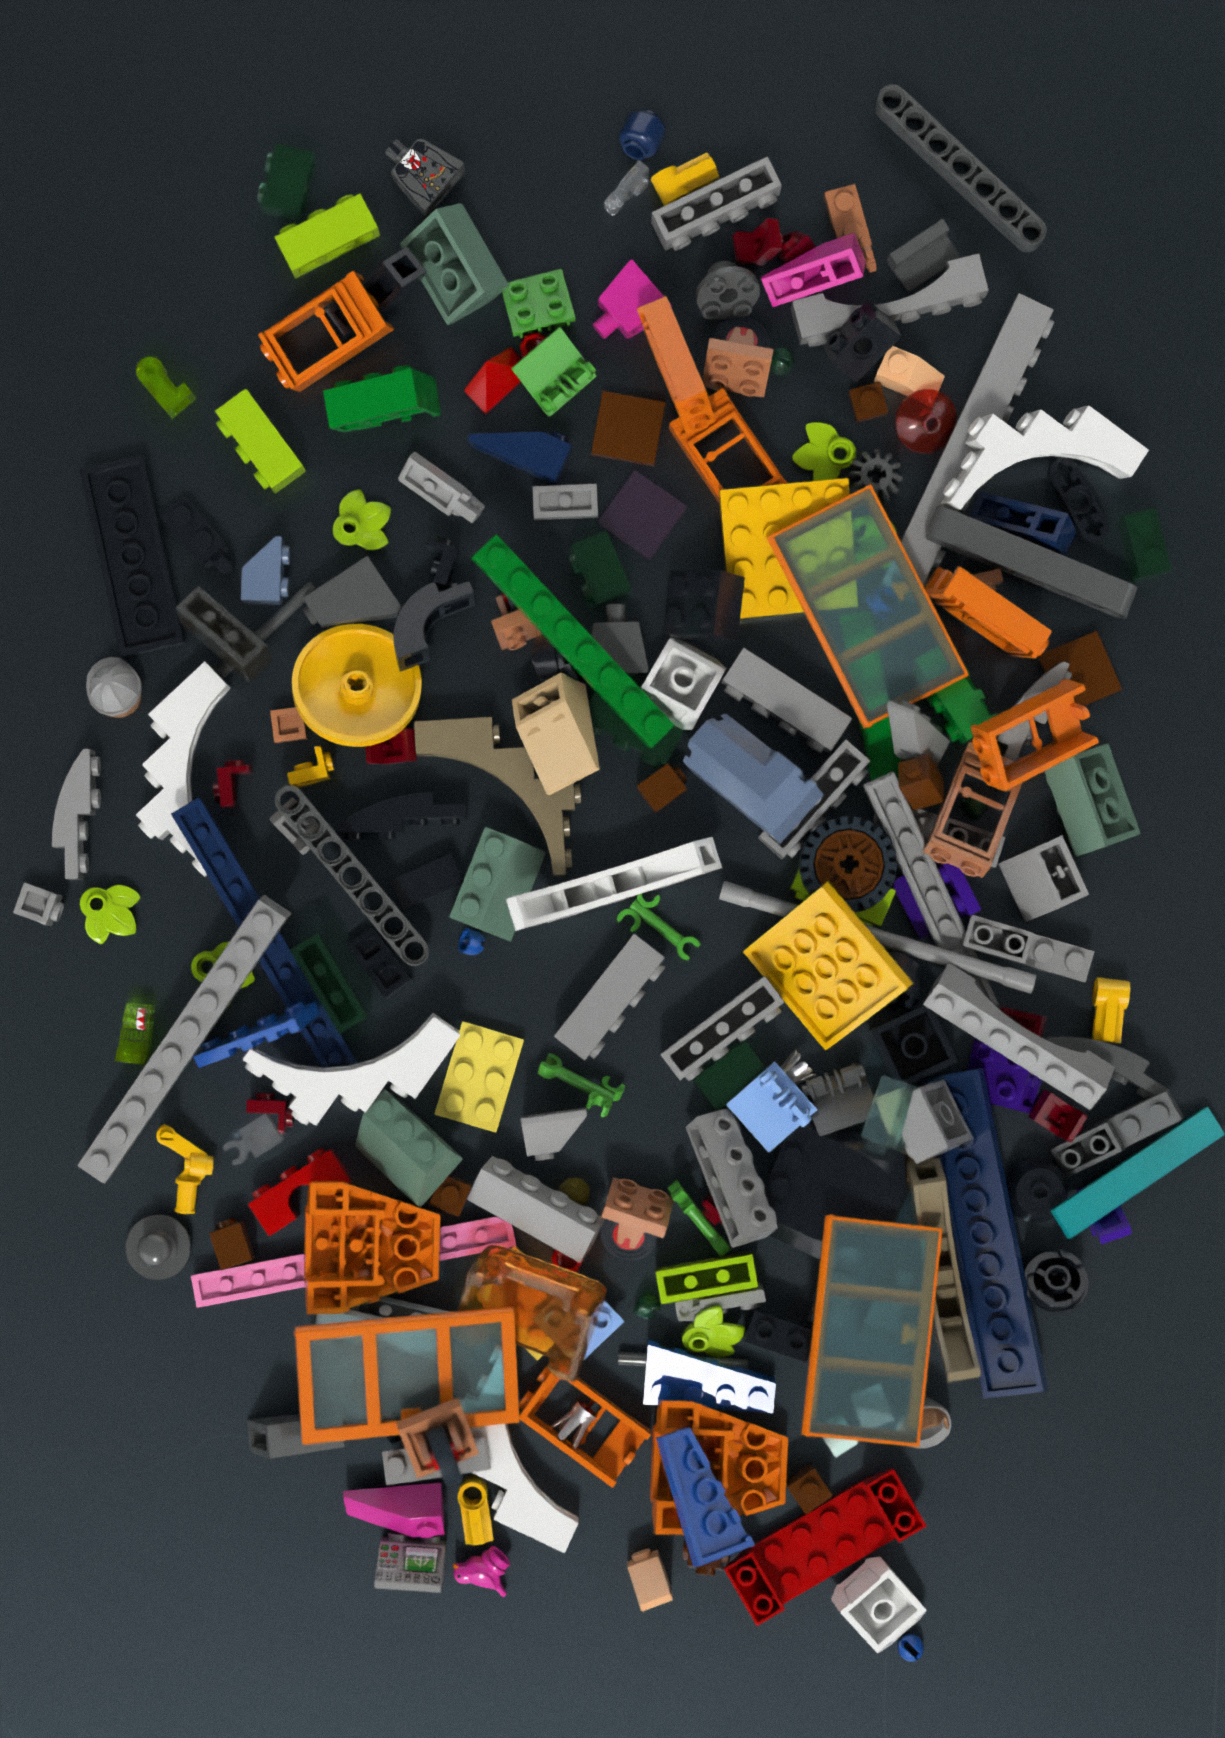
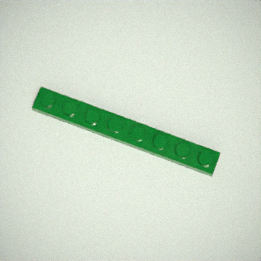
[471,534,675,748]

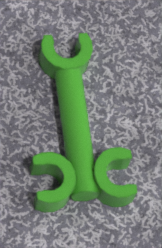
[617,893,700,961]
[537,1053,625,1117]
[667,1180,731,1257]

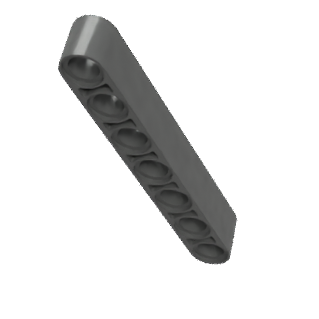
[875,84,1047,252]
[925,506,1138,619]
[275,784,429,966]

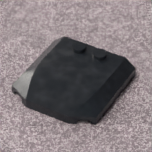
[764,1116,909,1275]

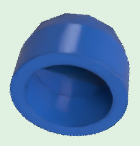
[458,928,485,955]
[897,1633,924,1662]

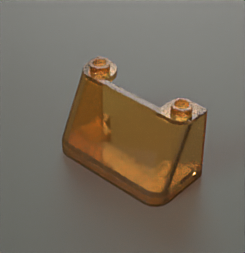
[452,1245,607,1382]

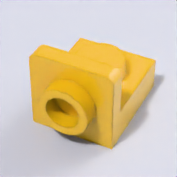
[287,745,334,787]

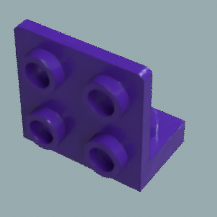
[892,861,982,939]
[967,1038,1042,1113]

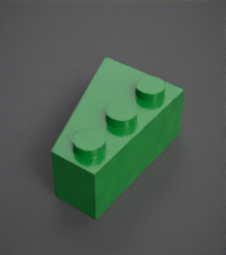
[323,365,442,433]
[911,646,997,746]

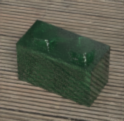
[258,143,316,222]
[1118,507,1172,583]
[568,531,632,609]
[693,1040,766,1111]

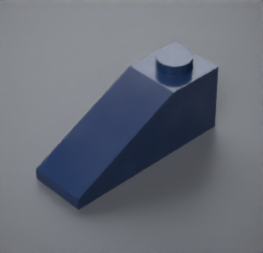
[468,431,572,485]
[969,492,1076,556]

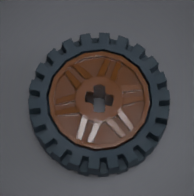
[799,816,897,913]

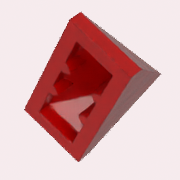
[464,347,521,414]

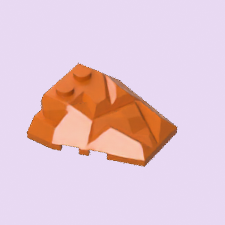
[303,1182,440,1314]
[650,1400,788,1535]

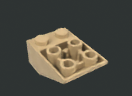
[512,673,600,795]

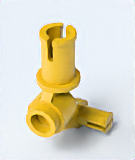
[156,1124,213,1214]

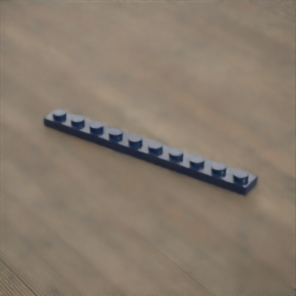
[171,797,358,1068]

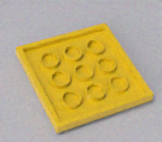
[719,477,858,618]
[743,882,913,1051]

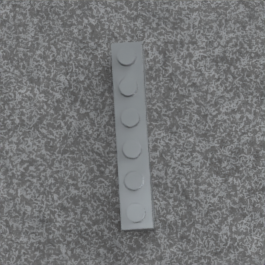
[790,253,989,347]
[923,962,1115,1110]

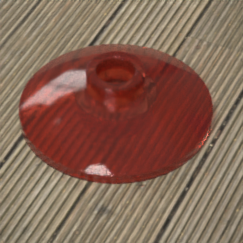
[895,389,957,453]

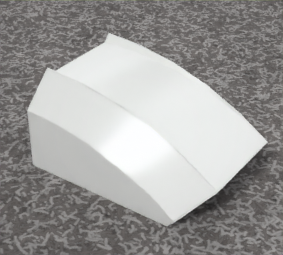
[640,637,726,730]
[831,1556,927,1653]

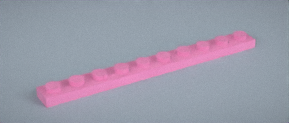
[191,1216,517,1308]

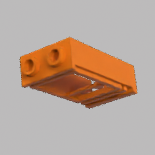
[258,271,394,392]
[636,296,716,434]
[669,388,787,504]
[924,567,1052,659]
[970,678,1099,792]
[519,1361,651,1488]

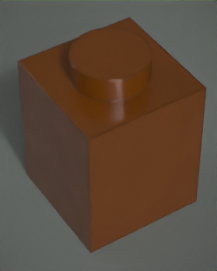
[898,754,944,811]
[636,763,688,814]
[429,1174,473,1217]
[209,1217,256,1270]
[786,1463,833,1514]

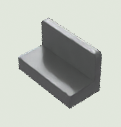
[887,219,960,292]

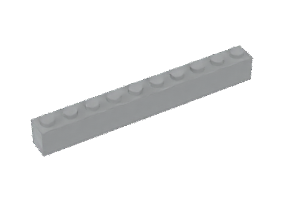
[879,293,1055,603]
[77,895,291,1184]

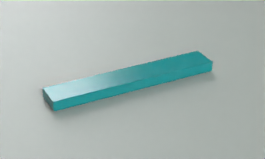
[1050,1107,1225,1238]

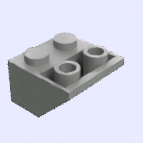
[998,835,1089,922]

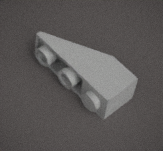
[887,700,950,766]

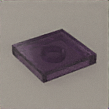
[598,470,687,560]

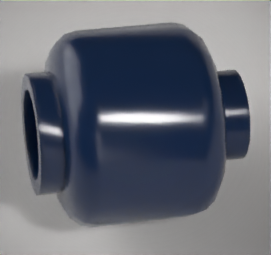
[619,110,665,160]

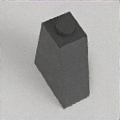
[302,556,402,629]
[247,1411,346,1459]

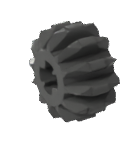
[848,449,903,503]

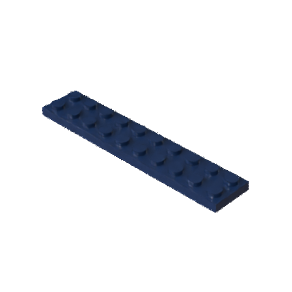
[919,1068,1048,1399]

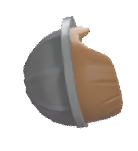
[86,657,142,718]
[895,1397,951,1449]

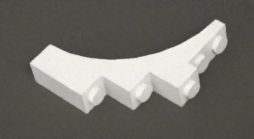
[941,405,1149,511]
[136,661,231,877]
[506,837,722,931]
[243,1013,460,1126]
[456,1343,579,1553]

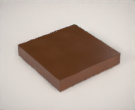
[591,391,666,467]
[1037,631,1122,706]

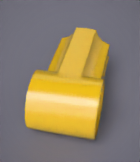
[650,153,719,206]
[1092,977,1130,1043]
[458,1475,494,1545]

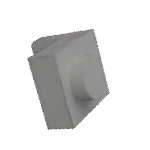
[269,797,320,855]
[13,883,64,926]

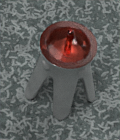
[780,1049,817,1085]
[550,1400,597,1449]

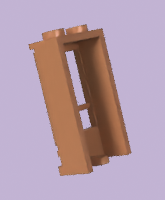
[923,742,1023,878]

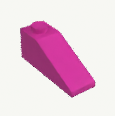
[761,233,866,307]
[343,1483,445,1538]

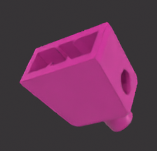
[592,259,672,339]

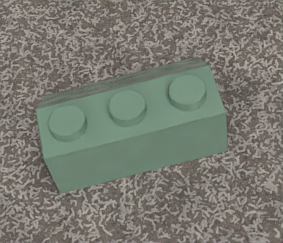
[400,203,509,325]
[1045,744,1141,857]
[449,827,546,942]
[355,1089,463,1207]

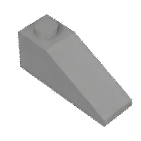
[382,1436,491,1485]

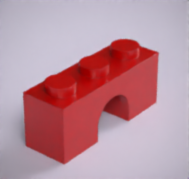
[248,1147,354,1237]

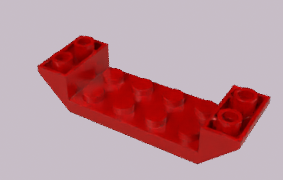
[724,1468,927,1626]

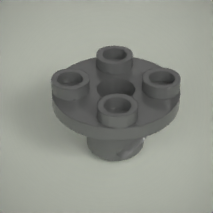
[696,261,760,320]
[125,1214,192,1280]

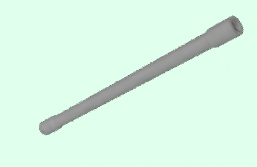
[719,881,1037,994]

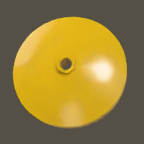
[292,624,422,747]

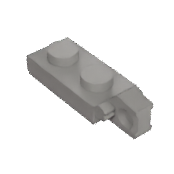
[398,451,485,523]
[675,1283,766,1321]

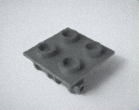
[800,1063,881,1137]

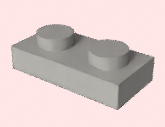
[532,484,598,520]

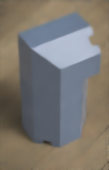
[683,714,824,844]

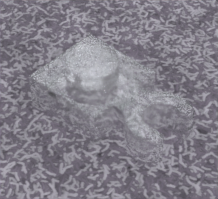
[604,160,649,216]
[223,1113,285,1166]

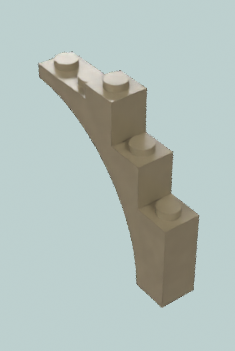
[414,717,581,876]
[907,1158,981,1382]

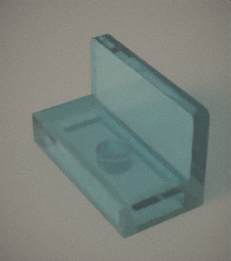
[861,1076,918,1152]

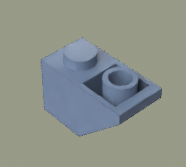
[241,536,290,605]

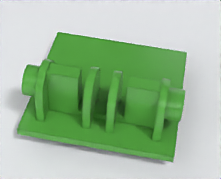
[502,269,576,339]
[511,327,597,417]

